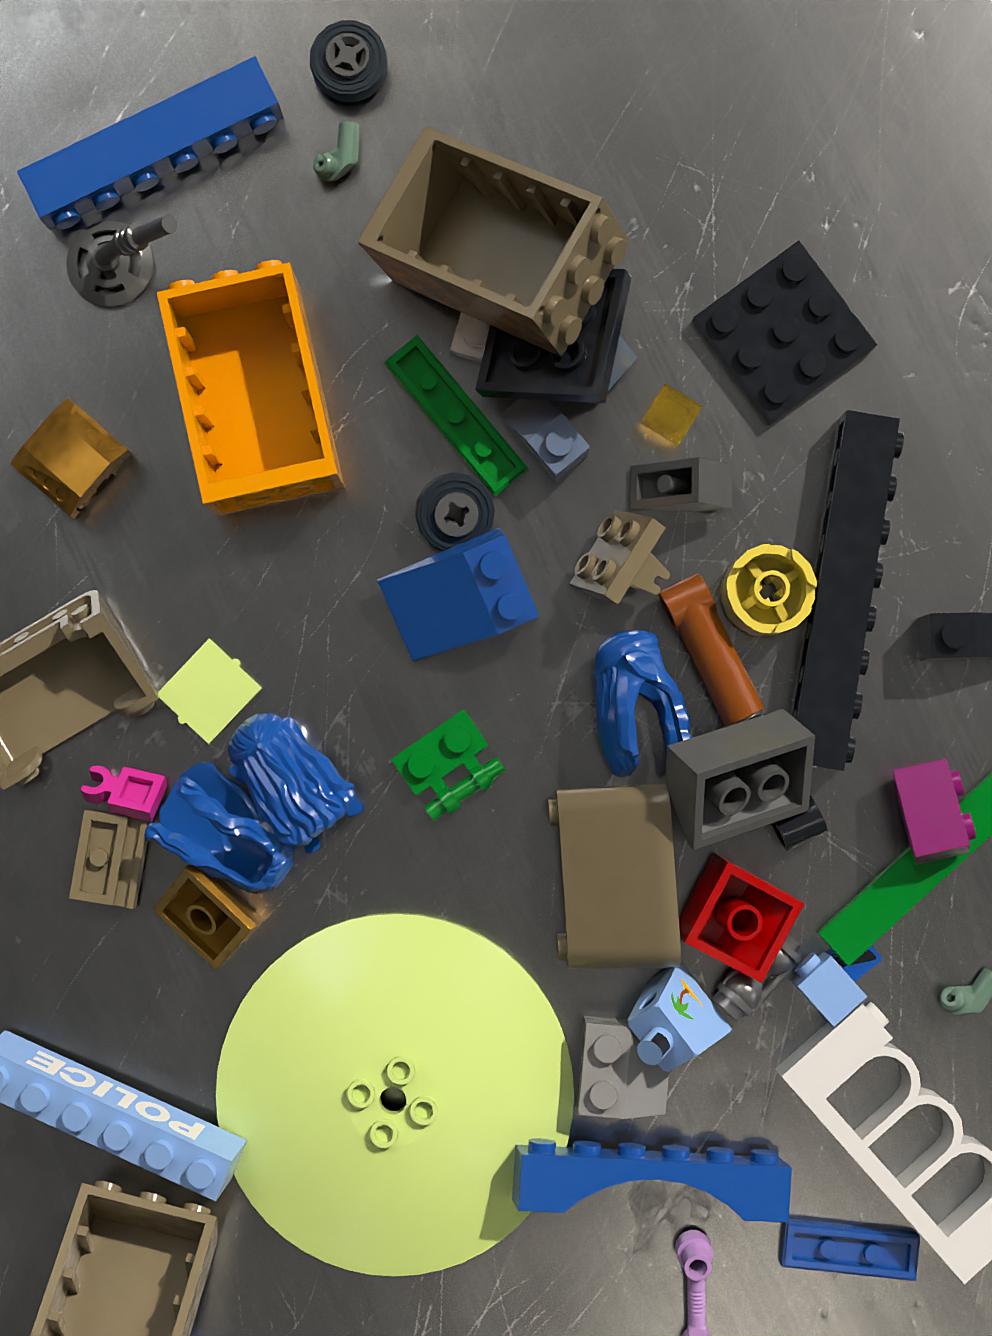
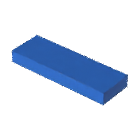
[779,1218,920,1281]

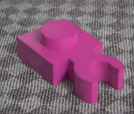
[81,766,167,822]

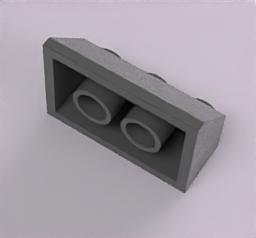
[666,709,815,850]

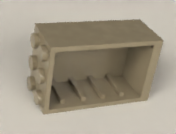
[357,126,629,357]
[30,1181,218,1336]

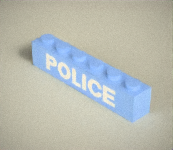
[0,1030,247,1201]

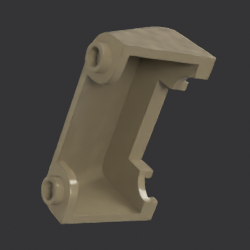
[0,590,159,791]
[548,783,681,969]

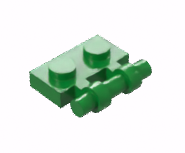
[391,709,506,821]

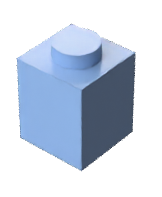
[791,952,868,1027]

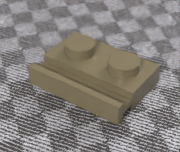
[69,810,151,909]

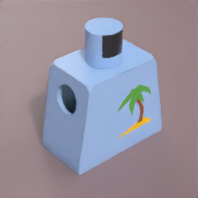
[628,963,732,1072]

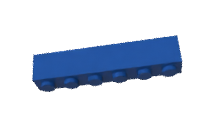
[17,56,283,231]

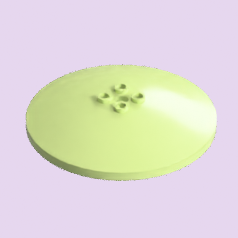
[216,913,574,1276]

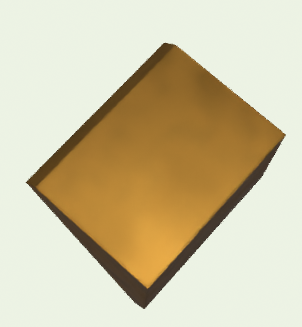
[153,864,264,971]

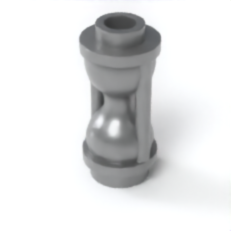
[712,934,802,1023]

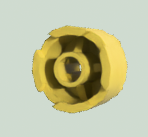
[720,544,817,637]

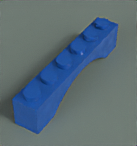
[512,1138,792,1223]

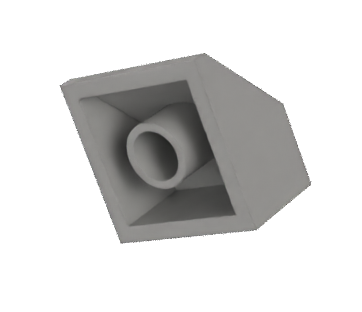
[576,1016,669,1119]

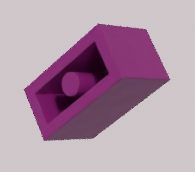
[893,758,976,865]

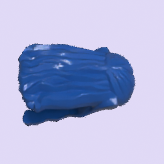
[594,630,693,778]
[228,713,364,854]
[144,762,294,894]

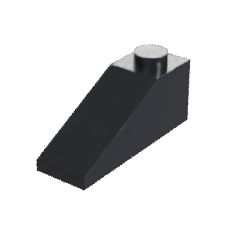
[918,612,992,661]

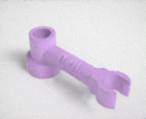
[675,1230,713,1336]

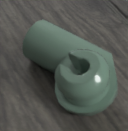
[313,121,360,181]
[940,967,992,1016]

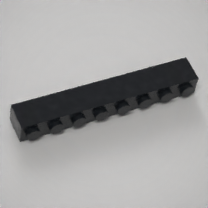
[791,410,904,771]

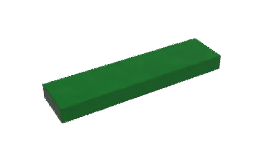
[384,335,529,498]

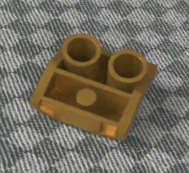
[10,398,132,519]

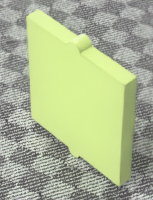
[158,639,263,744]

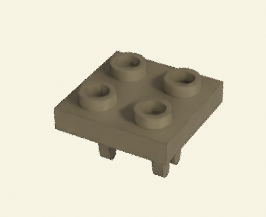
[570,510,670,604]

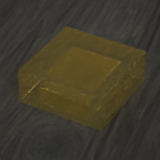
[641,383,702,446]

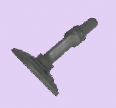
[66,215,177,308]

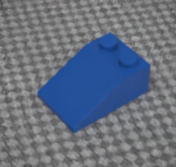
[377,527,539,661]

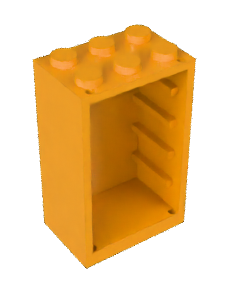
[157,260,344,516]

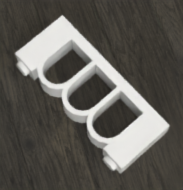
[775,1002,992,1284]

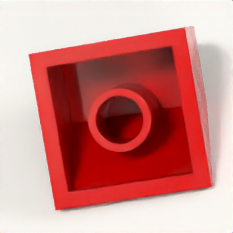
[679,853,805,983]

